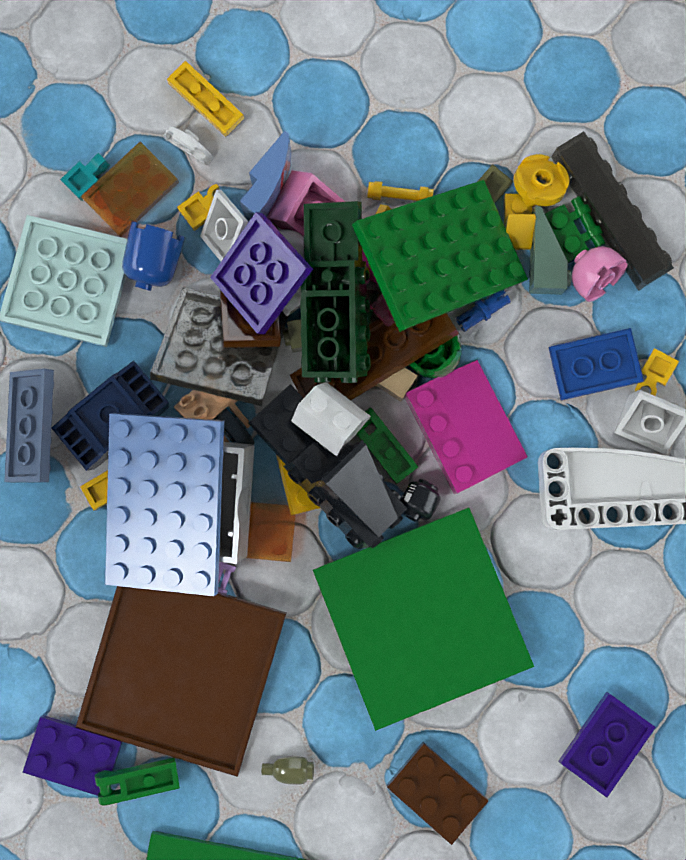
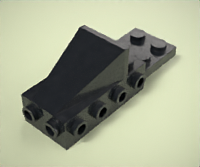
[248,384,407,549]

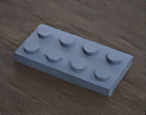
[4,368,54,483]

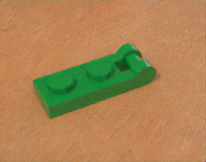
[356,407,418,484]
[94,757,180,806]

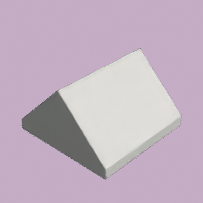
[200,190,248,261]
[614,390,686,454]

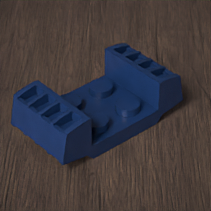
[51,360,169,471]

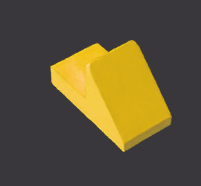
[504,193,536,250]

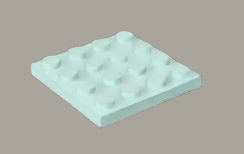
[0,215,127,347]

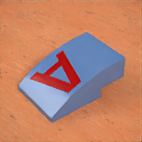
[240,131,292,221]

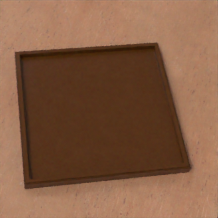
[76,586,287,777]

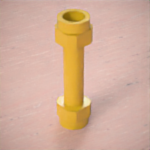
[367,181,434,201]

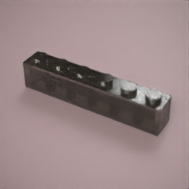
[551,131,674,291]

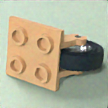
[174,371,255,445]

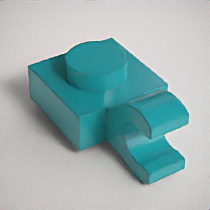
[60,153,110,201]

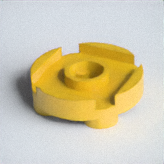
[513,154,569,207]

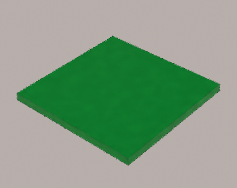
[313,507,534,731]

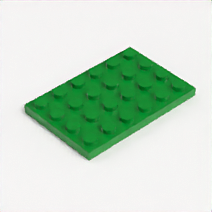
[352,180,528,332]

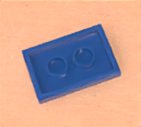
[548,328,644,401]

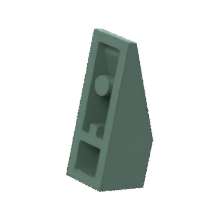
[529,206,572,295]

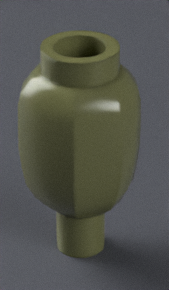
[261,756,314,785]

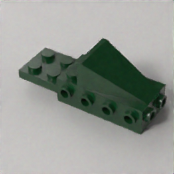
[300,201,378,383]

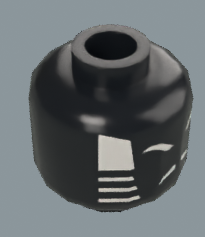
[401,479,441,522]

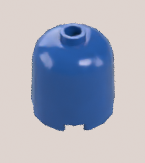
[122,222,185,291]

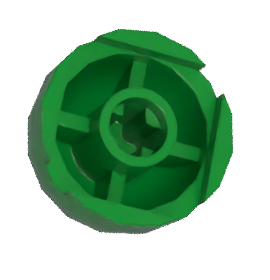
[410,335,462,379]

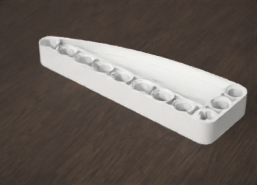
[538,448,686,530]

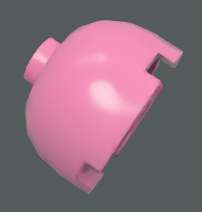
[572,246,628,302]

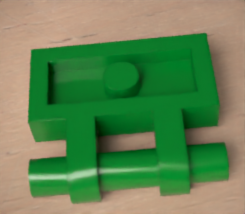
[545,196,606,263]

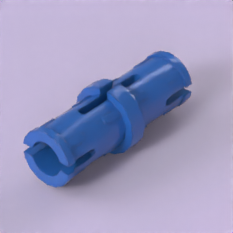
[455,290,511,332]

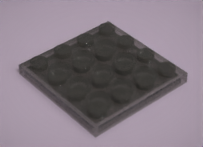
[150,287,289,406]

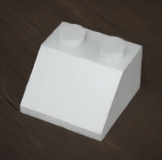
[291,382,371,456]

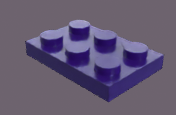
[558,692,656,798]
[22,715,122,796]

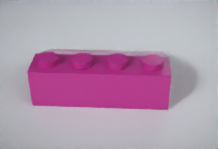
[404,360,528,494]

